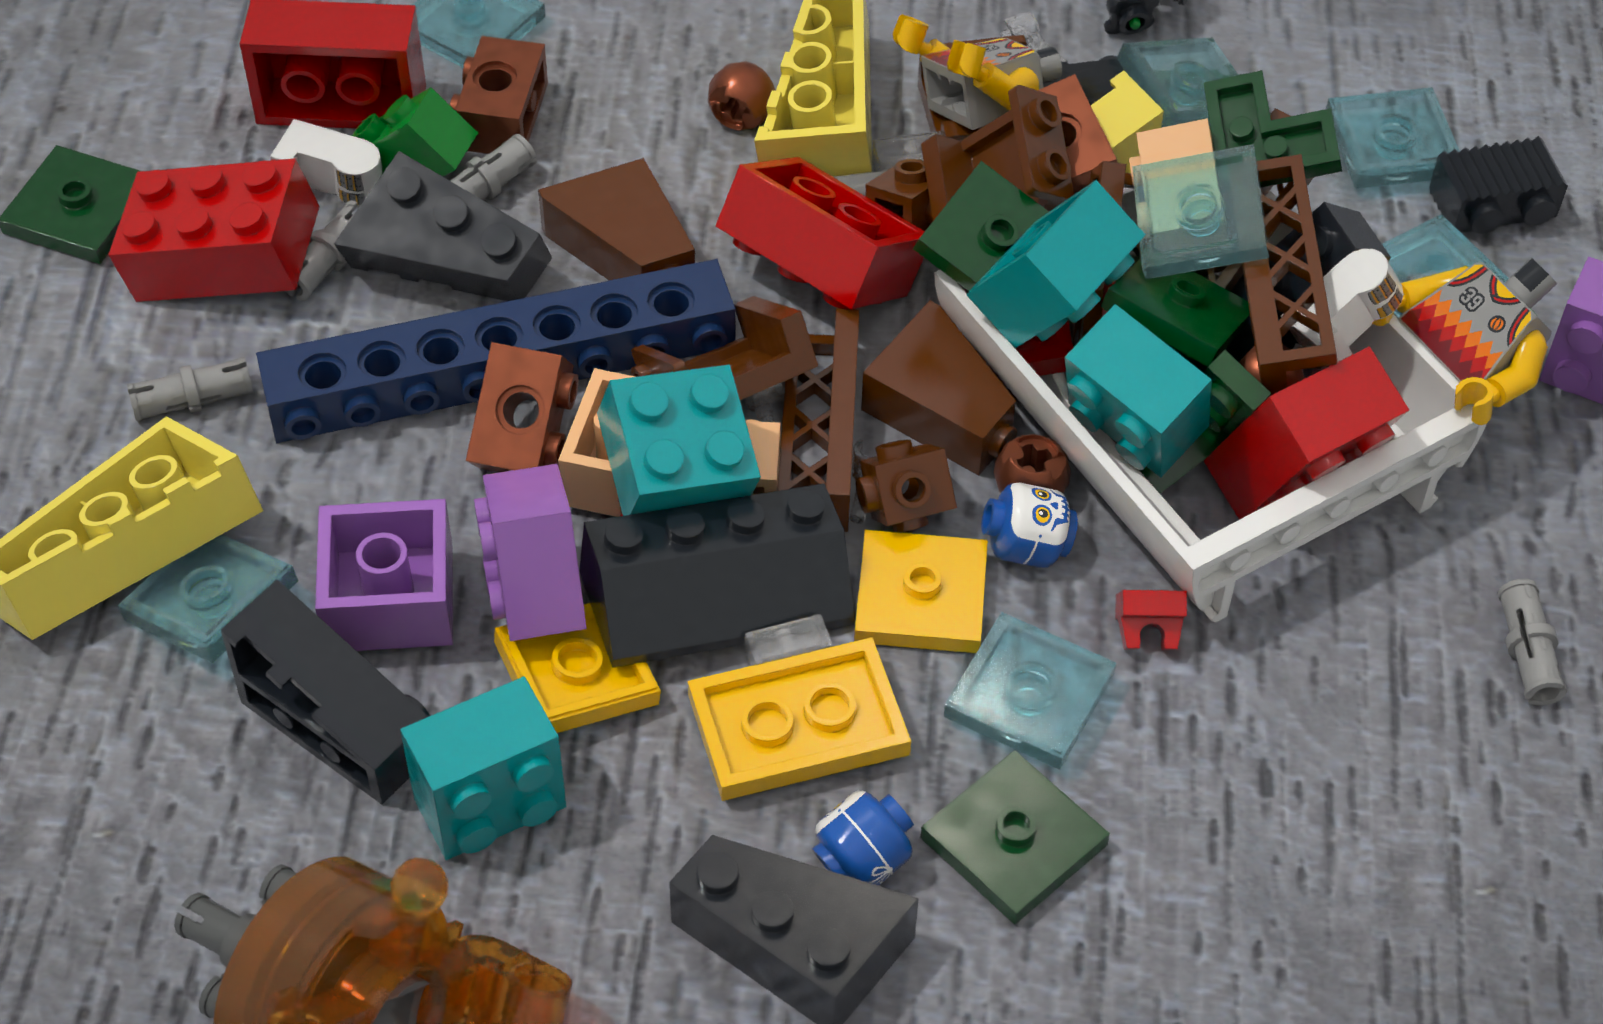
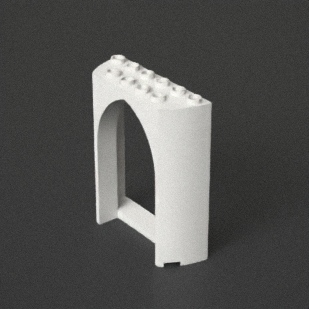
[934,188,1487,623]

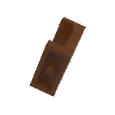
[921,85,1074,221]
[631,296,818,400]

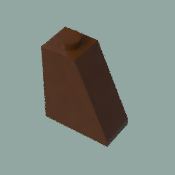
[538,158,695,280]
[861,300,1017,476]

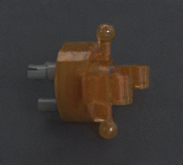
[174,856,572,1024]

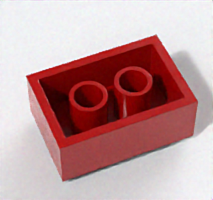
[240,0,426,129]
[715,157,925,310]
[108,158,320,302]
[1204,346,1410,520]

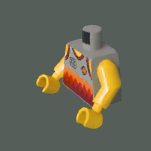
[892,14,1062,130]
[1372,258,1557,425]

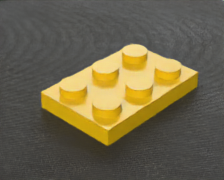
[688,637,911,801]

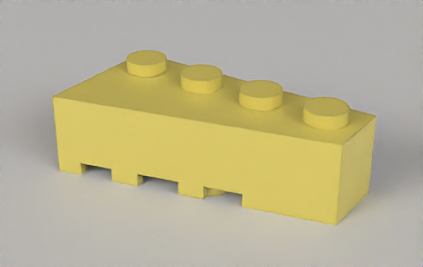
[754,0,872,177]
[0,416,263,640]

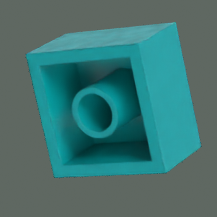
[966,180,1146,348]
[1065,304,1212,478]
[597,364,761,516]
[400,676,567,860]

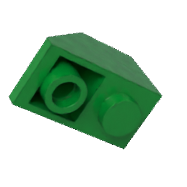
[352,87,478,177]

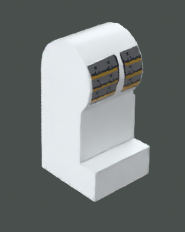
[270,119,383,206]
[1281,249,1404,367]

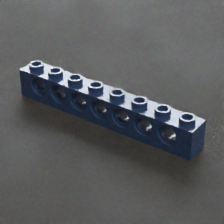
[256,259,736,444]

